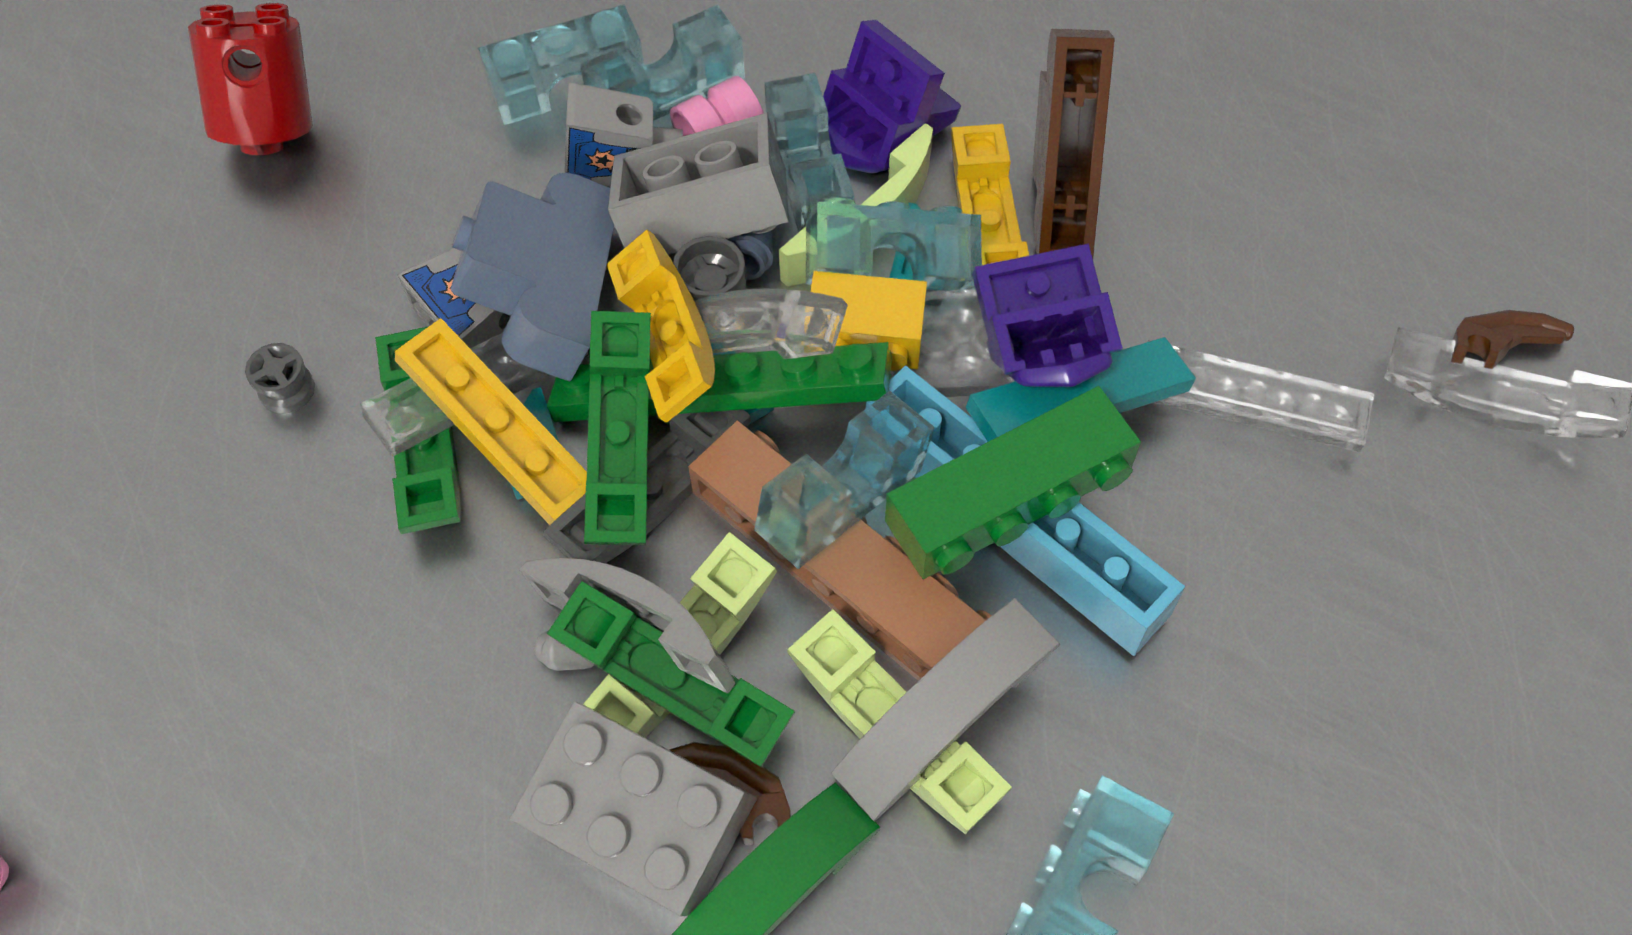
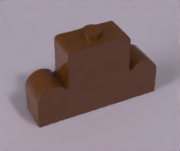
[1033,29,1115,258]

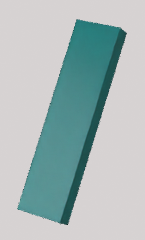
[966,337,1196,442]

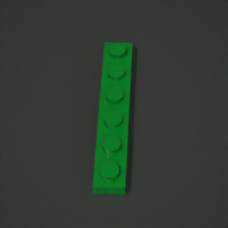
[547,342,892,422]

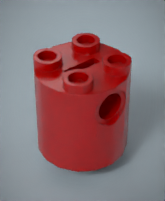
[188,3,313,155]

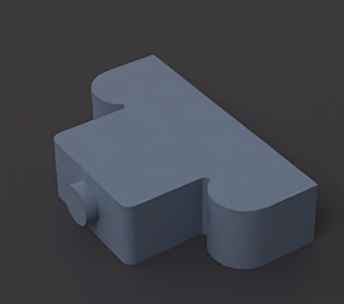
[451,173,614,381]

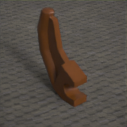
[1450,310,1574,369]
[669,742,791,845]

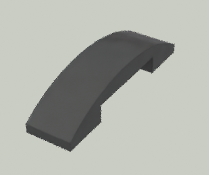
[543,410,751,563]

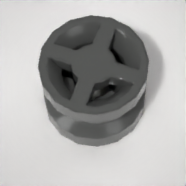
[245,343,315,413]

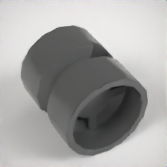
[673,236,749,337]

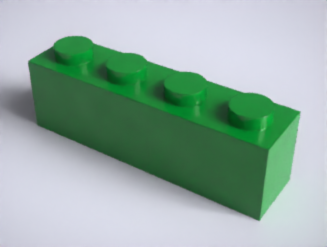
[885,386,1141,580]

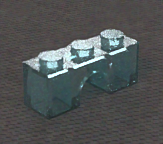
[478,4,647,126]
[580,5,745,121]
[764,73,854,233]
[806,197,982,295]
[754,391,935,569]
[1006,775,1174,935]

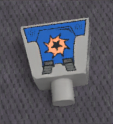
[564,83,683,188]
[397,248,511,361]

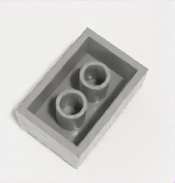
[608,113,789,257]
[509,701,757,916]

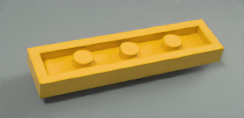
[395,318,587,525]

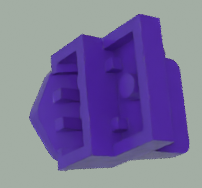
[817,19,961,173]
[972,244,1123,387]

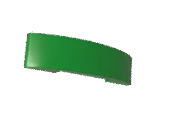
[584,311,651,545]
[375,326,461,535]
[547,581,795,768]
[672,783,880,935]

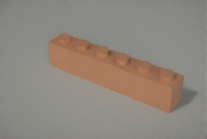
[688,420,992,681]

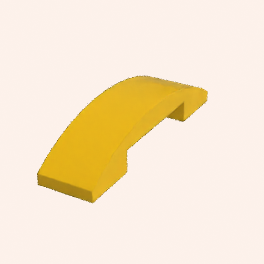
[951,124,1029,282]
[607,229,715,423]

